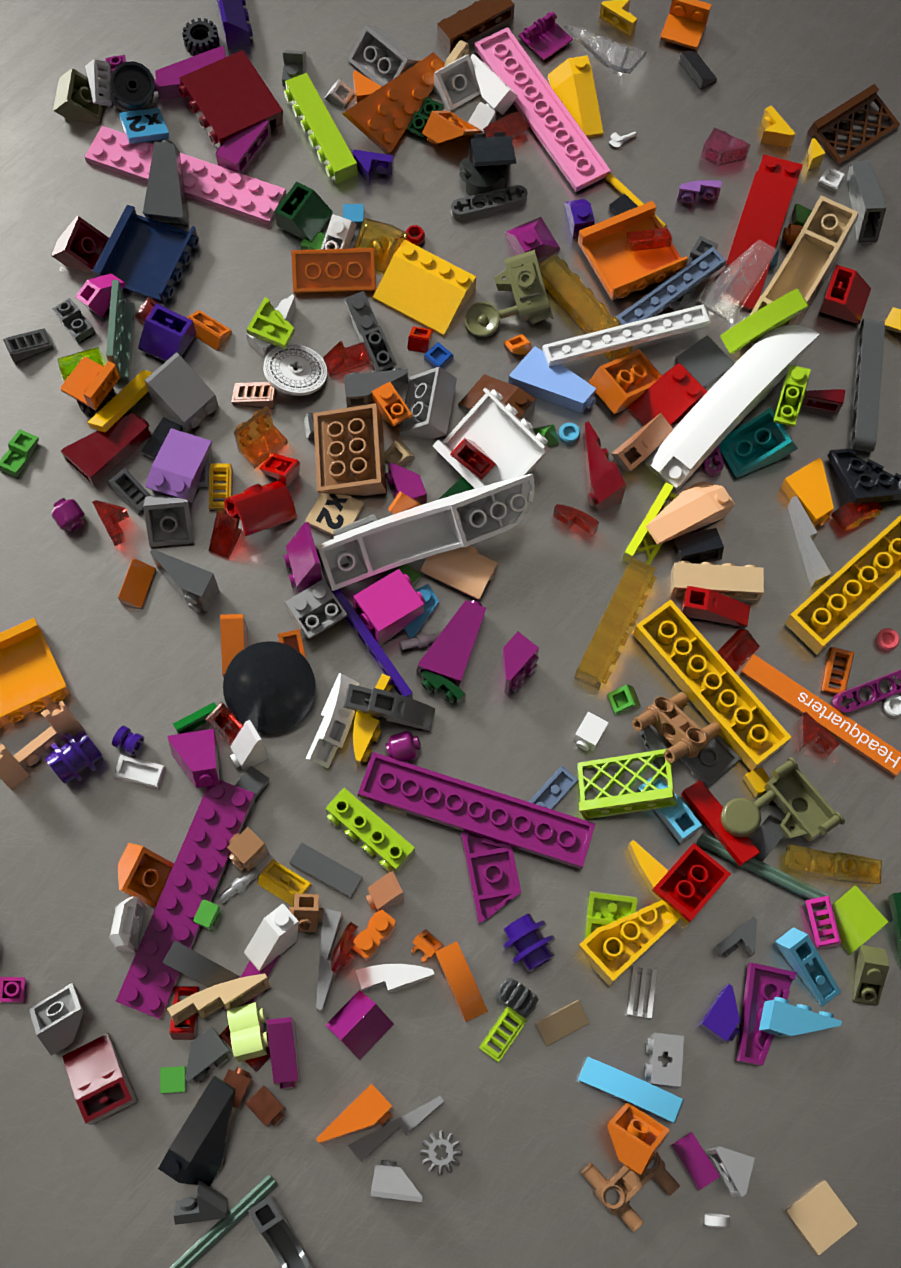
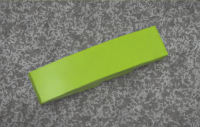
[720,288,809,354]

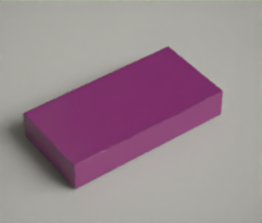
[670,1132,720,1191]

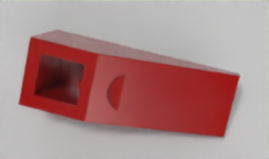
[681,586,750,627]

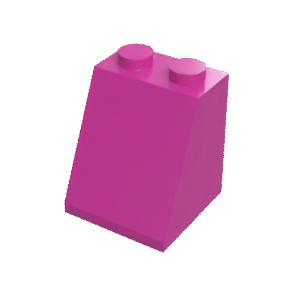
[353,569,425,646]

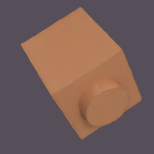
[365,871,404,912]

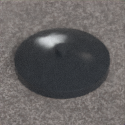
[223,641,316,733]

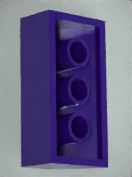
[217,0,253,49]

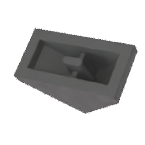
[750,813,784,862]

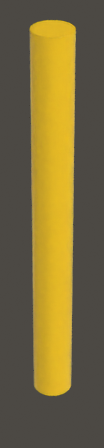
[606,173,667,230]

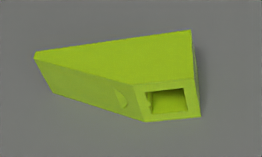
[773,365,811,427]

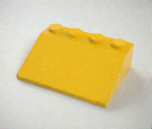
[373,240,476,336]

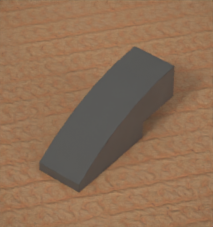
[162,941,240,988]

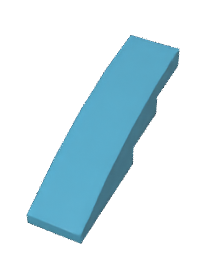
[578,1057,684,1124]

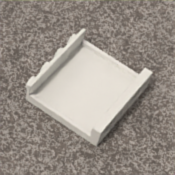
[433,388,551,489]

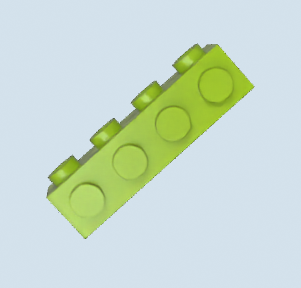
[325,788,415,874]

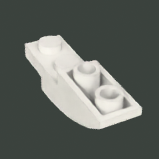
[306,673,359,768]

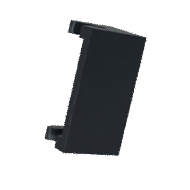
[673,528,724,564]

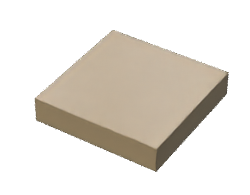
[784,1180,858,1256]

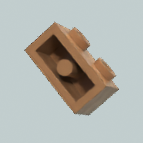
[227,827,269,872]

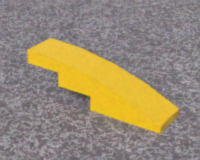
[628,840,690,929]

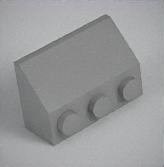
[347,25,419,86]
[399,367,457,439]

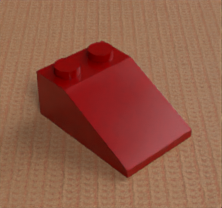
[628,362,707,428]
[652,843,731,922]

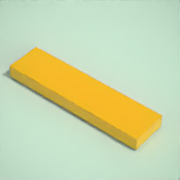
[87,370,154,432]

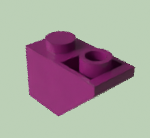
[385,463,427,504]

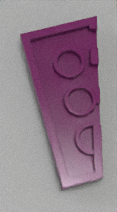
[736,962,797,1066]

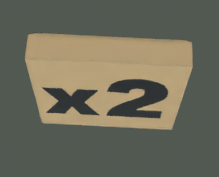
[305,493,364,537]

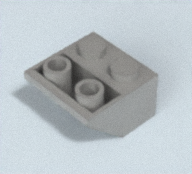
[285,579,348,639]

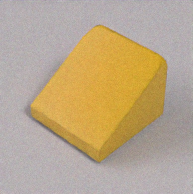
[807,138,825,170]
[742,767,771,798]

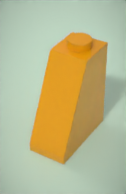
[781,457,834,526]

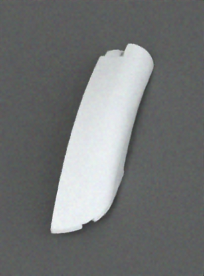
[644,325,820,491]
[315,474,535,591]

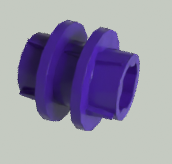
[45,731,102,784]
[503,913,556,972]

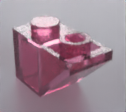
[701,128,750,166]

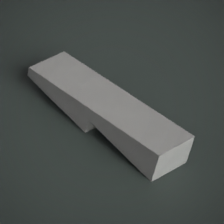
[788,496,832,588]
[316,908,343,1013]
[348,1096,444,1162]

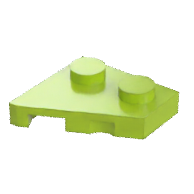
[246,297,295,349]

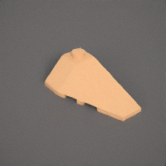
[646,481,735,545]

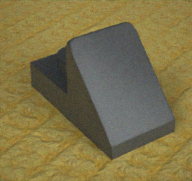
[282,50,306,85]
[713,916,757,957]
[174,1181,228,1225]

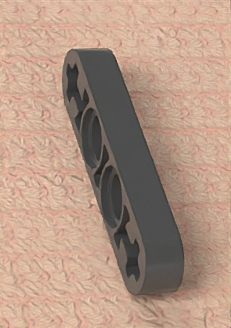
[451,185,528,220]

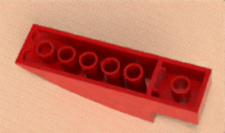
[715,154,803,311]

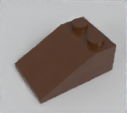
[458,374,536,420]

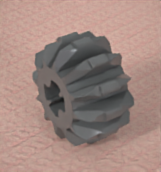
[496,978,539,1017]

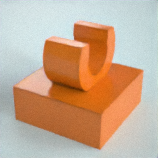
[411,929,444,962]

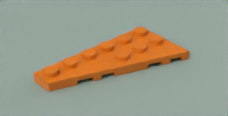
[342,52,445,155]

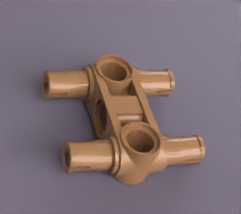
[632,692,721,763]
[580,1152,680,1232]

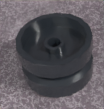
[110,61,155,112]

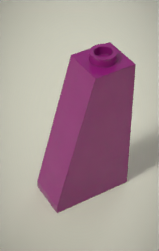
[154,46,226,100]
[416,600,486,687]

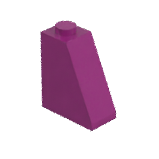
[168,729,220,788]
[266,1017,300,1089]

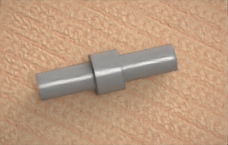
[217,868,260,904]

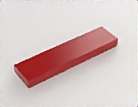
[681,780,760,867]

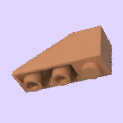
[611,413,673,471]

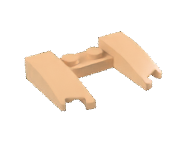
[0,701,85,790]

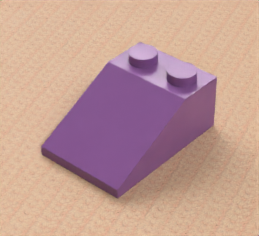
[145,428,213,503]

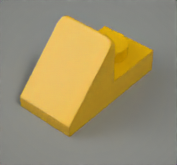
[599,0,637,37]
[761,105,795,148]

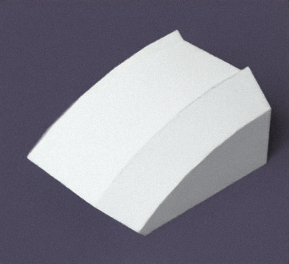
[108,896,146,953]

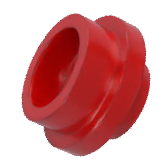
[405,225,425,245]

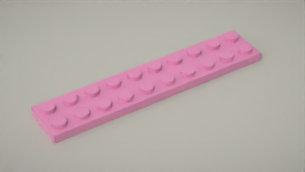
[474,27,611,192]
[85,126,286,226]

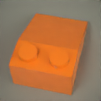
[588,349,662,414]
[316,1083,393,1145]

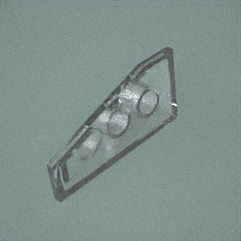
[563,23,647,76]
[696,239,778,324]

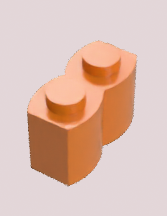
[352,910,396,963]

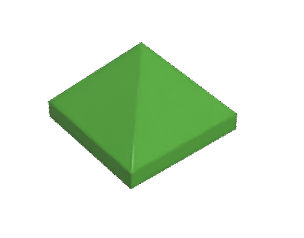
[533,424,559,446]

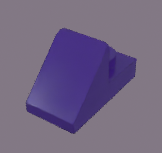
[353,149,394,184]

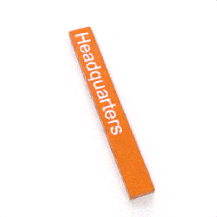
[740,654,901,778]

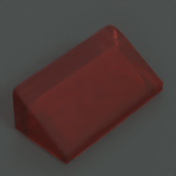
[626,228,672,251]
[717,629,760,672]

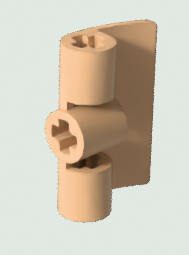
[421,545,499,600]

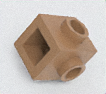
[289,894,323,932]

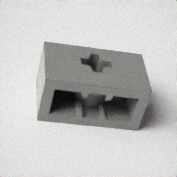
[645,1033,684,1089]

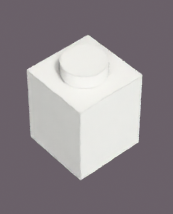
[573,712,609,752]

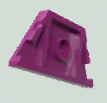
[461,833,521,924]

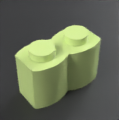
[227,1002,269,1062]

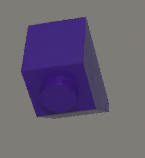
[564,199,595,238]
[698,983,740,1044]

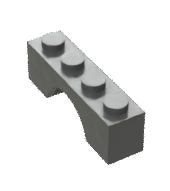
[248,1196,314,1268]

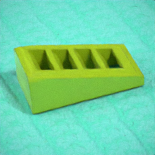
[479,1006,528,1063]

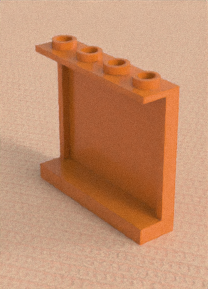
[578,201,688,300]

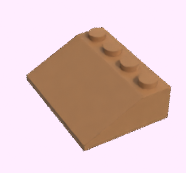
[313,403,387,496]

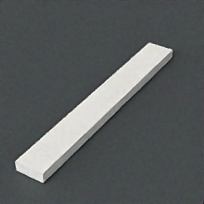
[542,304,711,367]

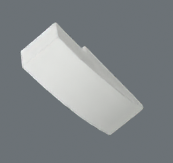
[356,964,434,993]

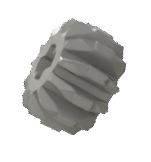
[420,1130,462,1175]

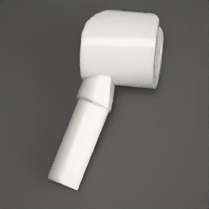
[609,132,637,149]

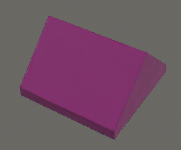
[325,989,394,1060]

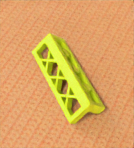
[623,482,677,573]

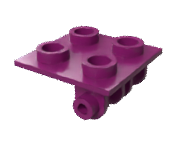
[518,12,573,60]

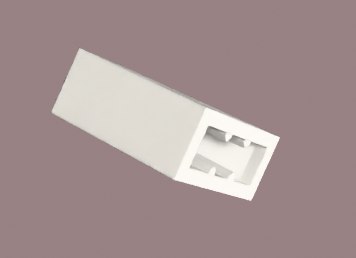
[244,904,299,971]

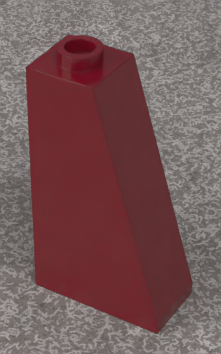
[61,413,151,487]

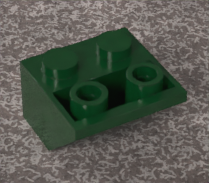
[274,181,333,242]

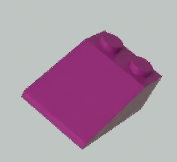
[283,522,323,594]

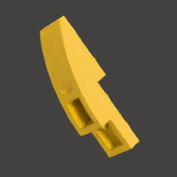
[353,673,393,767]

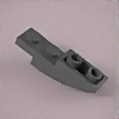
[344,291,397,371]
[343,684,435,731]

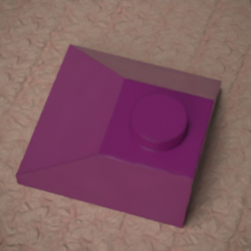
[505,217,560,259]

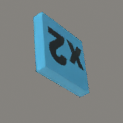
[119,107,169,144]

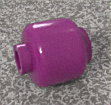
[51,498,85,532]
[386,731,422,762]

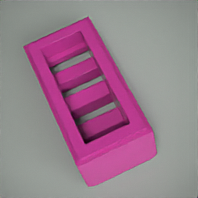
[805,896,842,950]

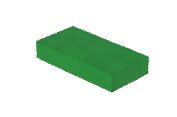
[173,702,220,734]

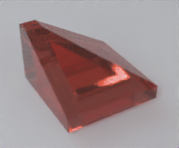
[135,297,160,321]

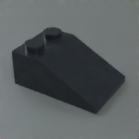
[469,132,516,166]

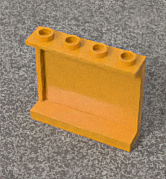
[0,618,71,729]

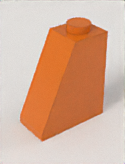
[220,614,248,678]

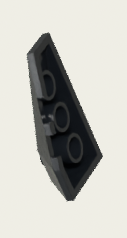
[158,1075,236,1187]

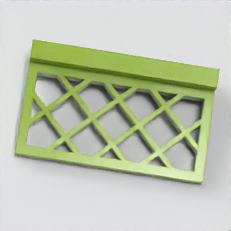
[578,749,677,820]

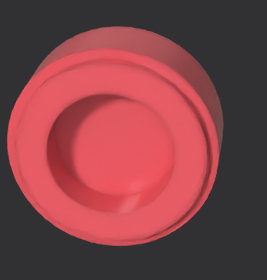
[875,628,900,652]

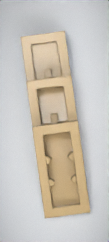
[167,973,270,1025]

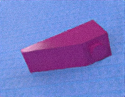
[216,120,271,173]

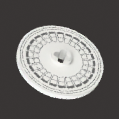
[263,344,327,396]

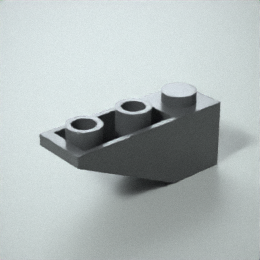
[344,368,408,408]

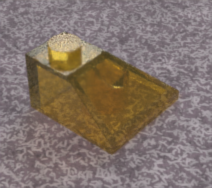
[354,218,409,274]

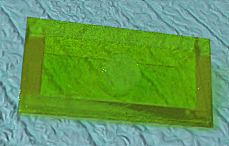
[58,347,104,381]

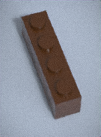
[437,0,515,53]

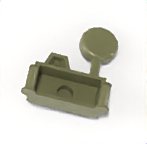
[465,249,554,337]
[720,757,845,842]

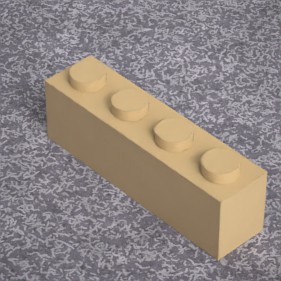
[671,561,764,601]

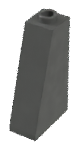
[143,140,188,225]
[847,161,886,242]

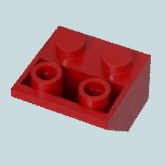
[819,264,871,324]

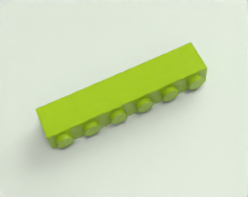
[284,73,358,184]

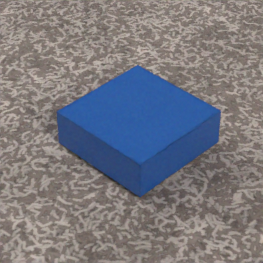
[424,342,454,369]

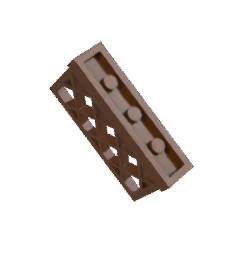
[807,84,900,166]

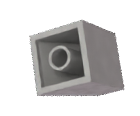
[145,352,218,432]

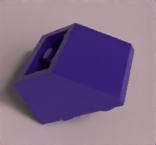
[138,303,196,362]

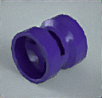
[112,725,144,756]

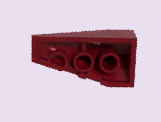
[583,421,626,512]

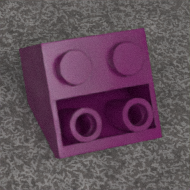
[501,631,539,695]

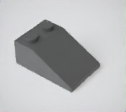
[150,549,219,613]

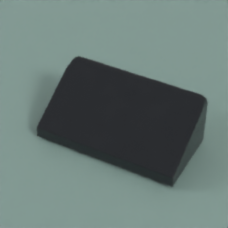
[679,51,717,89]

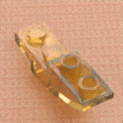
[785,844,882,884]

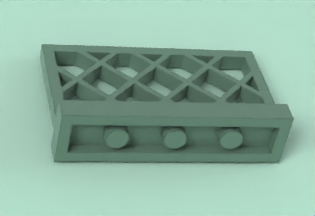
[106,280,135,381]

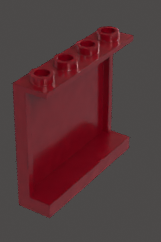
[178,50,283,148]

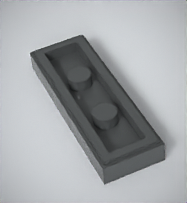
[289,842,363,898]

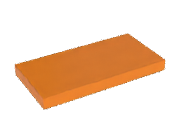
[291,248,376,293]

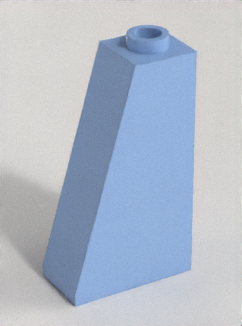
[508,346,596,413]

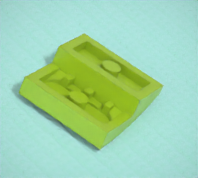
[817,885,888,955]
[585,891,638,939]

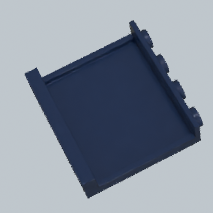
[93,205,199,305]

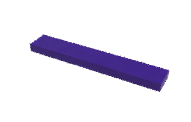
[331,588,413,699]

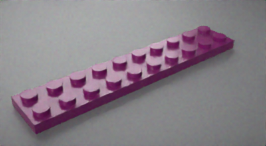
[358,752,595,869]
[115,780,256,1020]

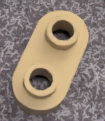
[444,40,471,67]

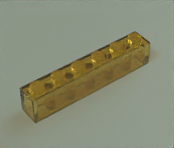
[539,253,634,362]
[575,558,657,689]

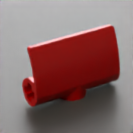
[224,480,297,536]

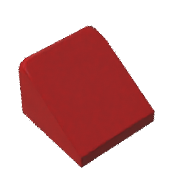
[407,326,433,353]

